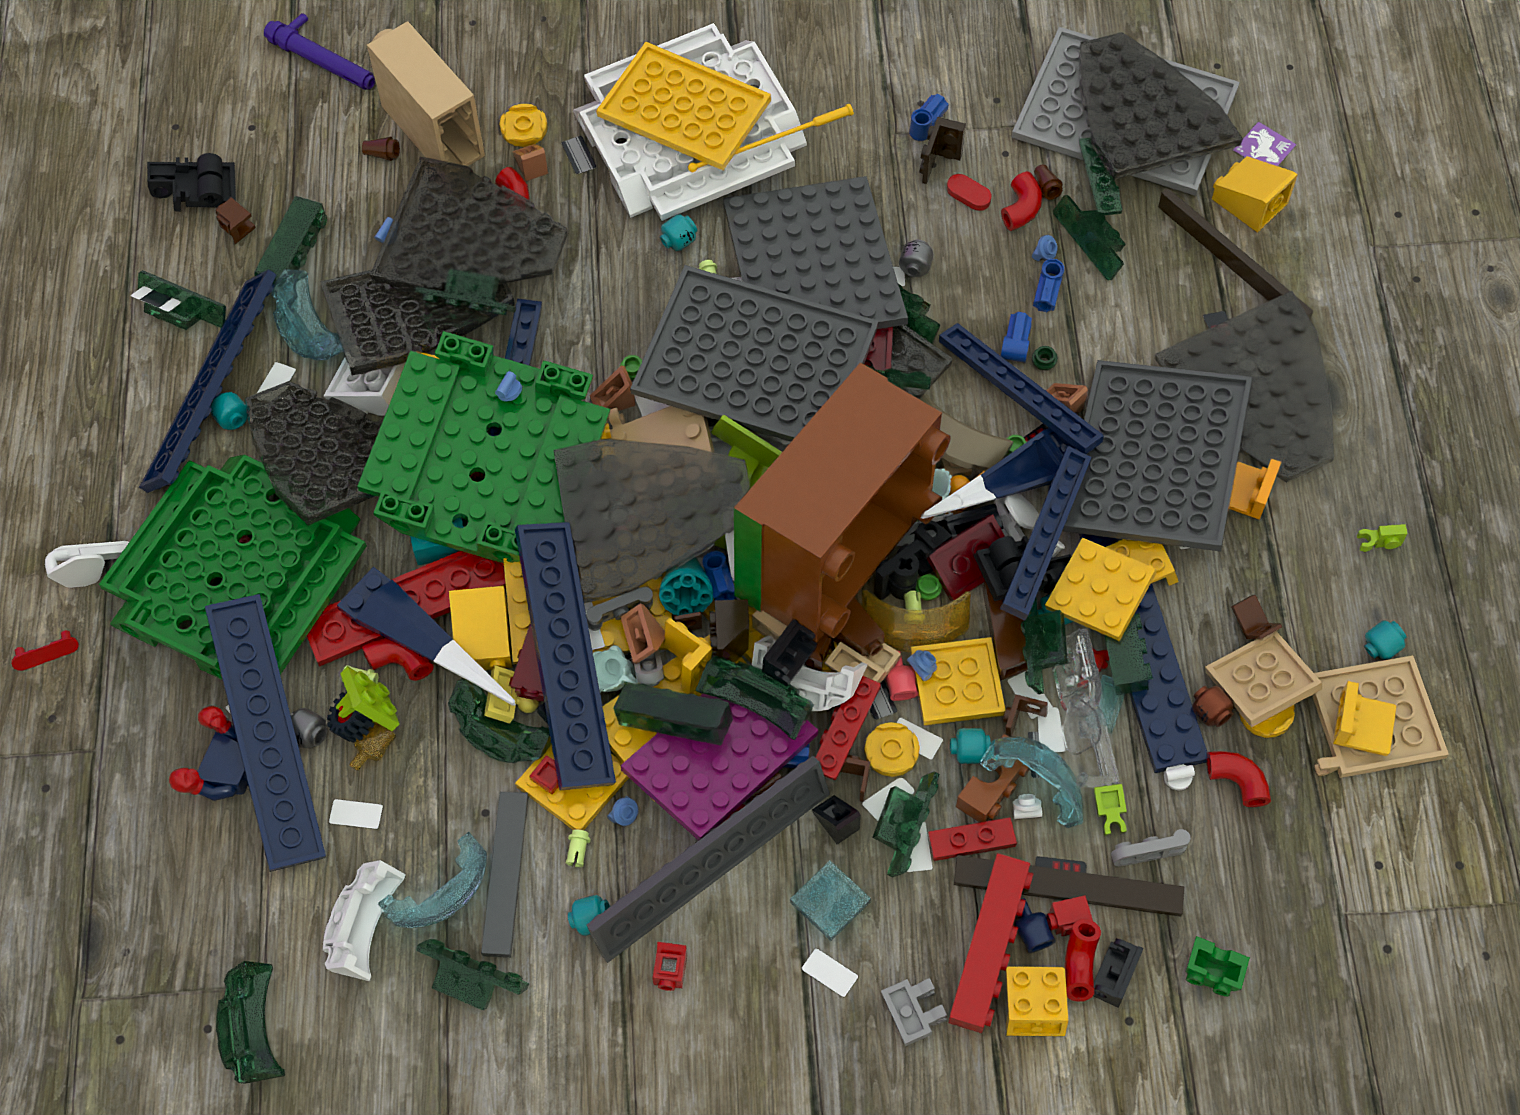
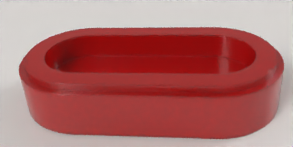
[947,174,992,211]

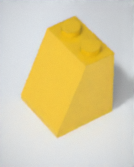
[1212,156,1298,233]
[449,586,513,671]

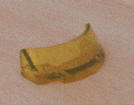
[861,590,971,652]

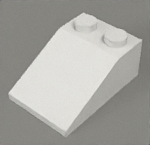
[324,356,406,416]

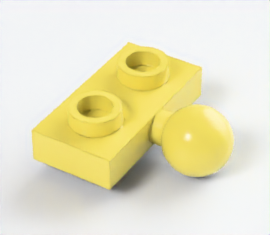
[484,665,539,724]

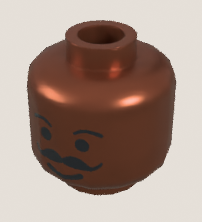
[1192,686,1234,727]

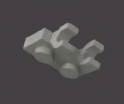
[881,978,947,1046]

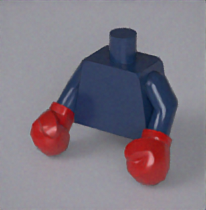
[169,705,248,801]

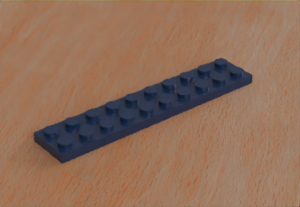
[139,269,276,493]
[515,522,616,791]
[1079,534,1207,773]
[205,594,326,872]

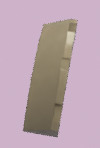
[920,394,1013,471]

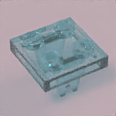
[790,861,871,941]

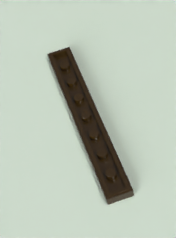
[1158,188,1313,330]
[954,855,1185,917]

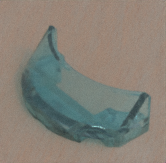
[271,269,356,360]
[979,737,1084,828]
[378,832,487,928]

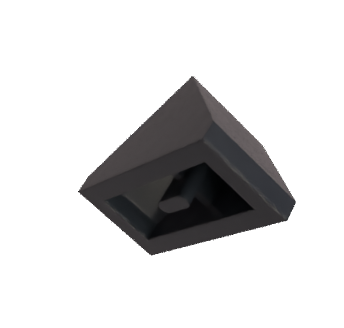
[812,795,861,844]

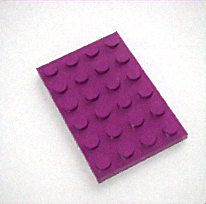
[621,662,819,841]

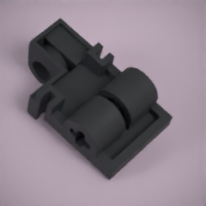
[147,153,236,212]
[874,520,952,601]
[974,536,1072,601]

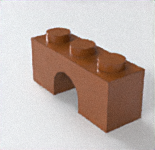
[956,734,1032,823]

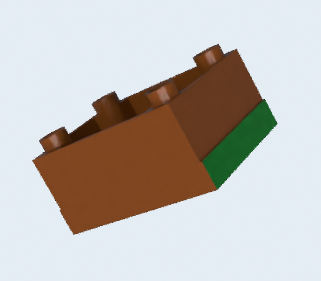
[734,362,951,643]

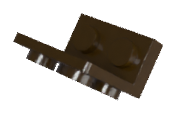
[919,117,966,184]

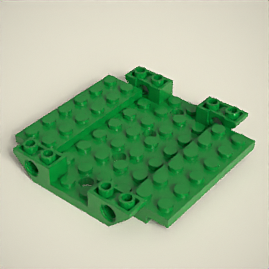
[357,331,610,563]
[99,454,367,680]

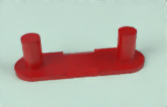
[11,630,79,671]

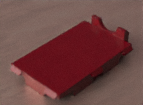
[509,624,544,702]

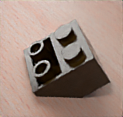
[709,599,749,675]

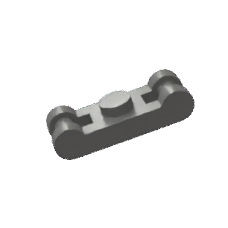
[586,587,653,631]

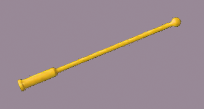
[688,104,854,172]

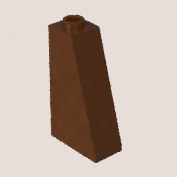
[983,581,1051,681]
[830,597,884,656]

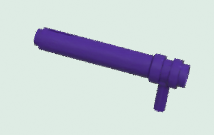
[264,13,376,90]

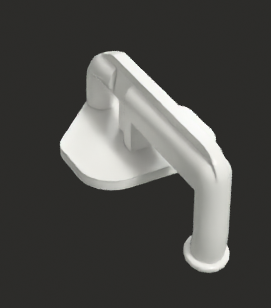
[994,493,1065,558]
[45,541,129,588]

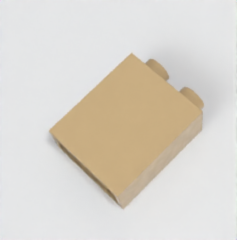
[367,21,485,180]

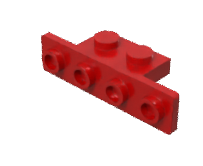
[815,676,881,780]

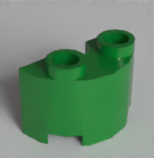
[1186,936,1250,997]

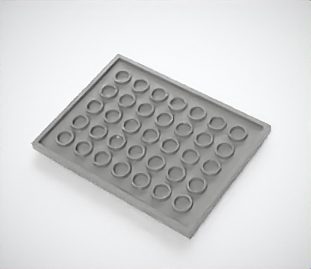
[1011,27,1240,196]

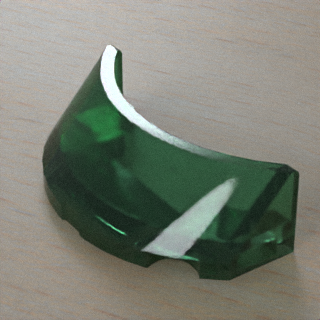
[695,656,814,740]
[448,678,551,763]
[216,961,285,1084]

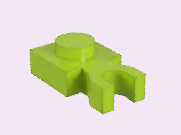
[1093,784,1127,836]

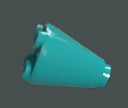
[659,551,713,616]

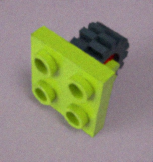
[327,666,400,742]

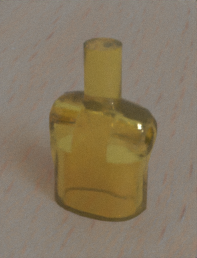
[349,722,396,771]

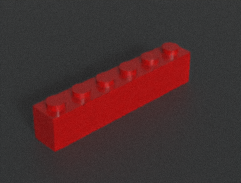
[948,853,1034,1033]

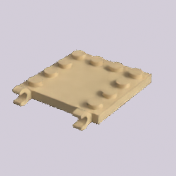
[607,406,723,523]
[1311,655,1449,778]

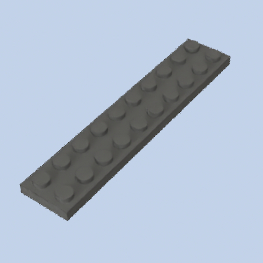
[586,756,830,963]

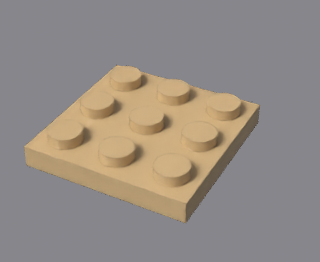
[1205,631,1322,727]

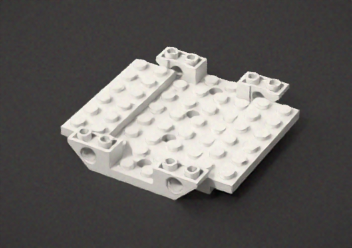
[573,23,807,221]

